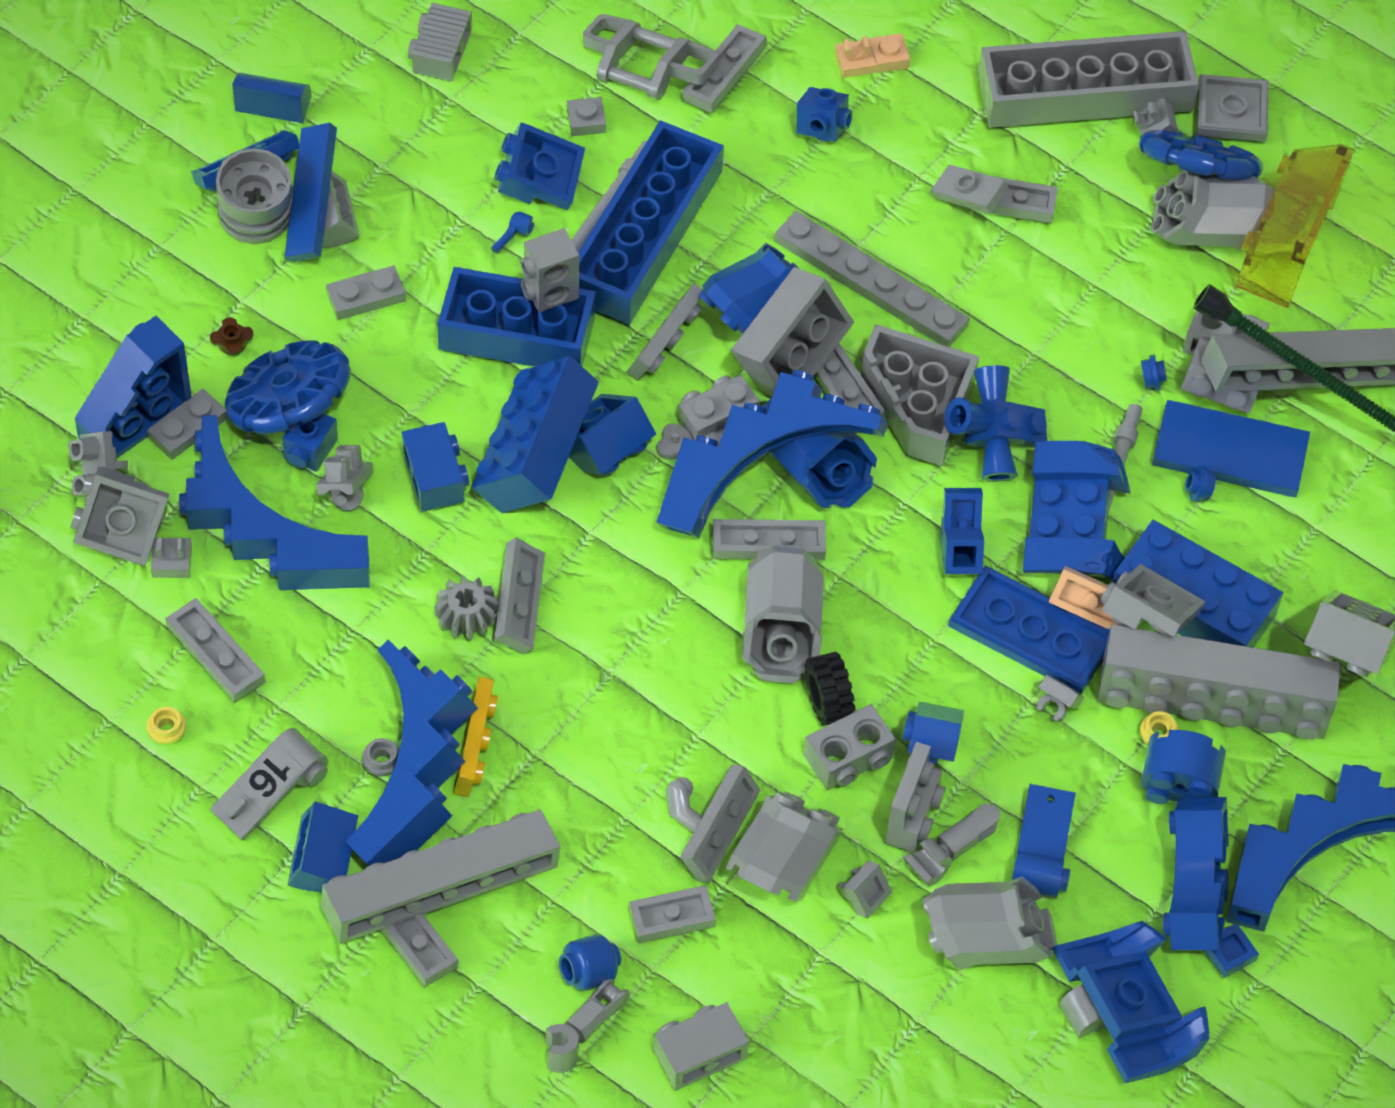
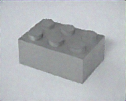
[731,267,854,397]

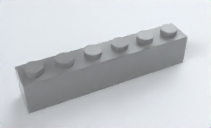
[1201,328,1395,392]
[321,809,561,944]

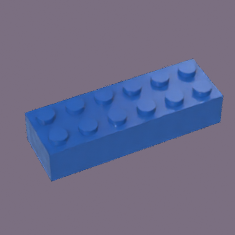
[578,120,724,325]

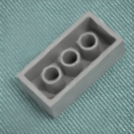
[1304,590,1395,677]

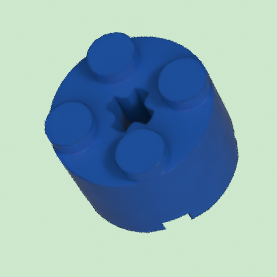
[1141,730,1226,804]

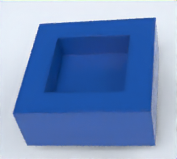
[1204,923,1259,978]

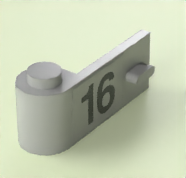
[210,728,328,841]

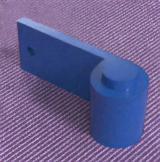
[1012,784,1076,898]

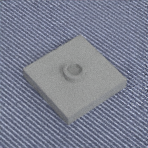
[1197,74,1268,142]

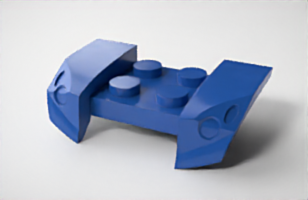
[1023,441,1131,579]
[1052,921,1209,1083]

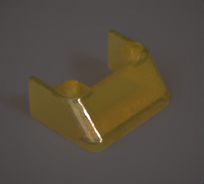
[1235,144,1355,308]

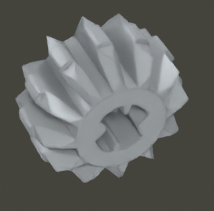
[434,575,499,641]

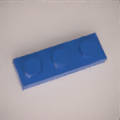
[191,130,299,191]

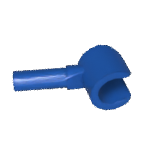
[491,212,534,253]

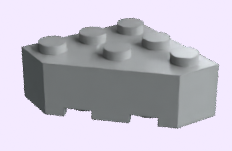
[861,324,979,466]

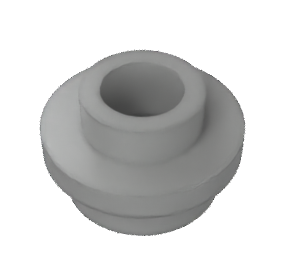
[362,738,399,776]

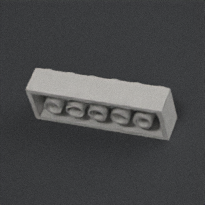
[978,31,1199,128]
[1097,624,1341,739]

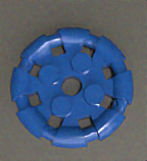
[1139,130,1263,180]
[225,340,351,434]

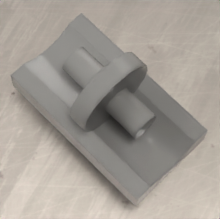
[68,431,128,502]
[316,445,374,511]

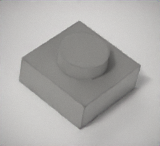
[567,97,606,136]

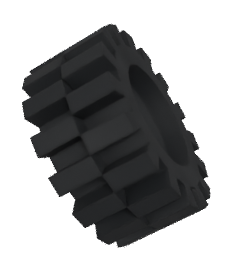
[804,651,855,726]

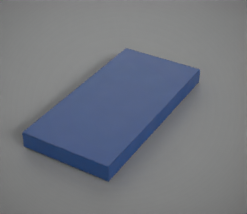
[1152,400,1310,498]
[948,565,1110,695]

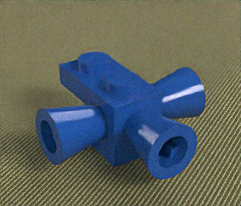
[944,365,1047,482]

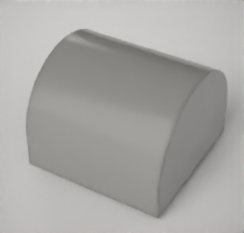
[1060,984,1106,1039]

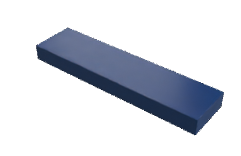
[285,122,337,262]

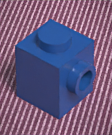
[282,413,338,472]

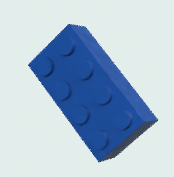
[437,267,596,367]
[471,355,599,513]
[1113,520,1283,648]

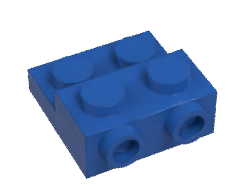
[494,122,585,210]

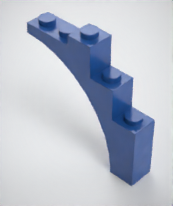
[657,370,888,538]
[179,415,370,590]
[346,640,478,866]
[1226,763,1395,932]

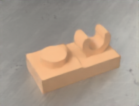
[835,33,910,78]
[1049,566,1120,630]

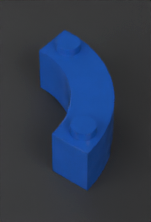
[1163,797,1229,950]

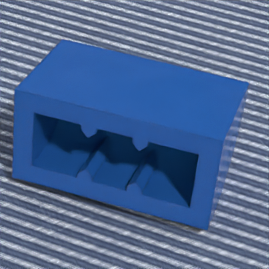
[232,72,312,123]
[287,801,359,892]

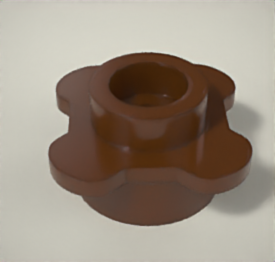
[210,317,254,355]

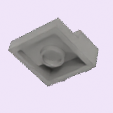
[678,375,760,447]
[70,466,169,566]
[1101,564,1206,637]
[885,742,946,853]

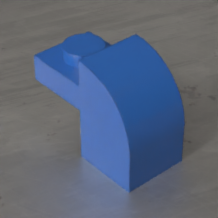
[941,488,984,574]

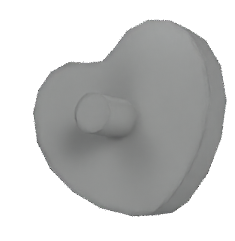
[657,423,693,460]

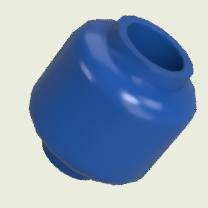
[559,934,621,991]

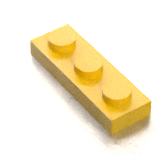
[454,676,498,798]

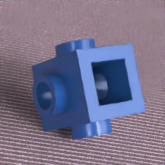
[797,87,852,142]

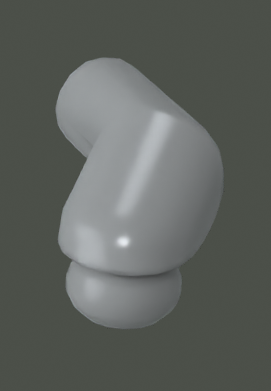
[666,777,702,833]

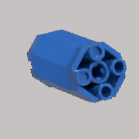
[699,242,800,334]
[762,397,877,508]

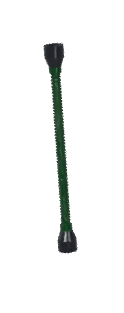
[1193,284,1395,432]

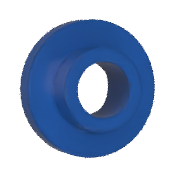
[1141,354,1167,391]
[1185,465,1216,502]

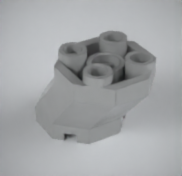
[1151,170,1277,252]
[742,545,824,683]
[726,791,843,902]
[923,876,1057,970]

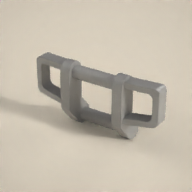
[583,14,719,100]

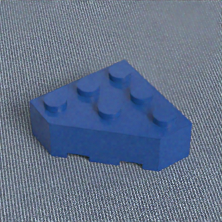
[75,315,192,458]

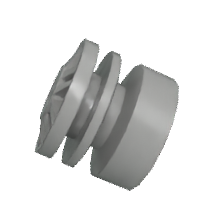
[216,148,292,244]

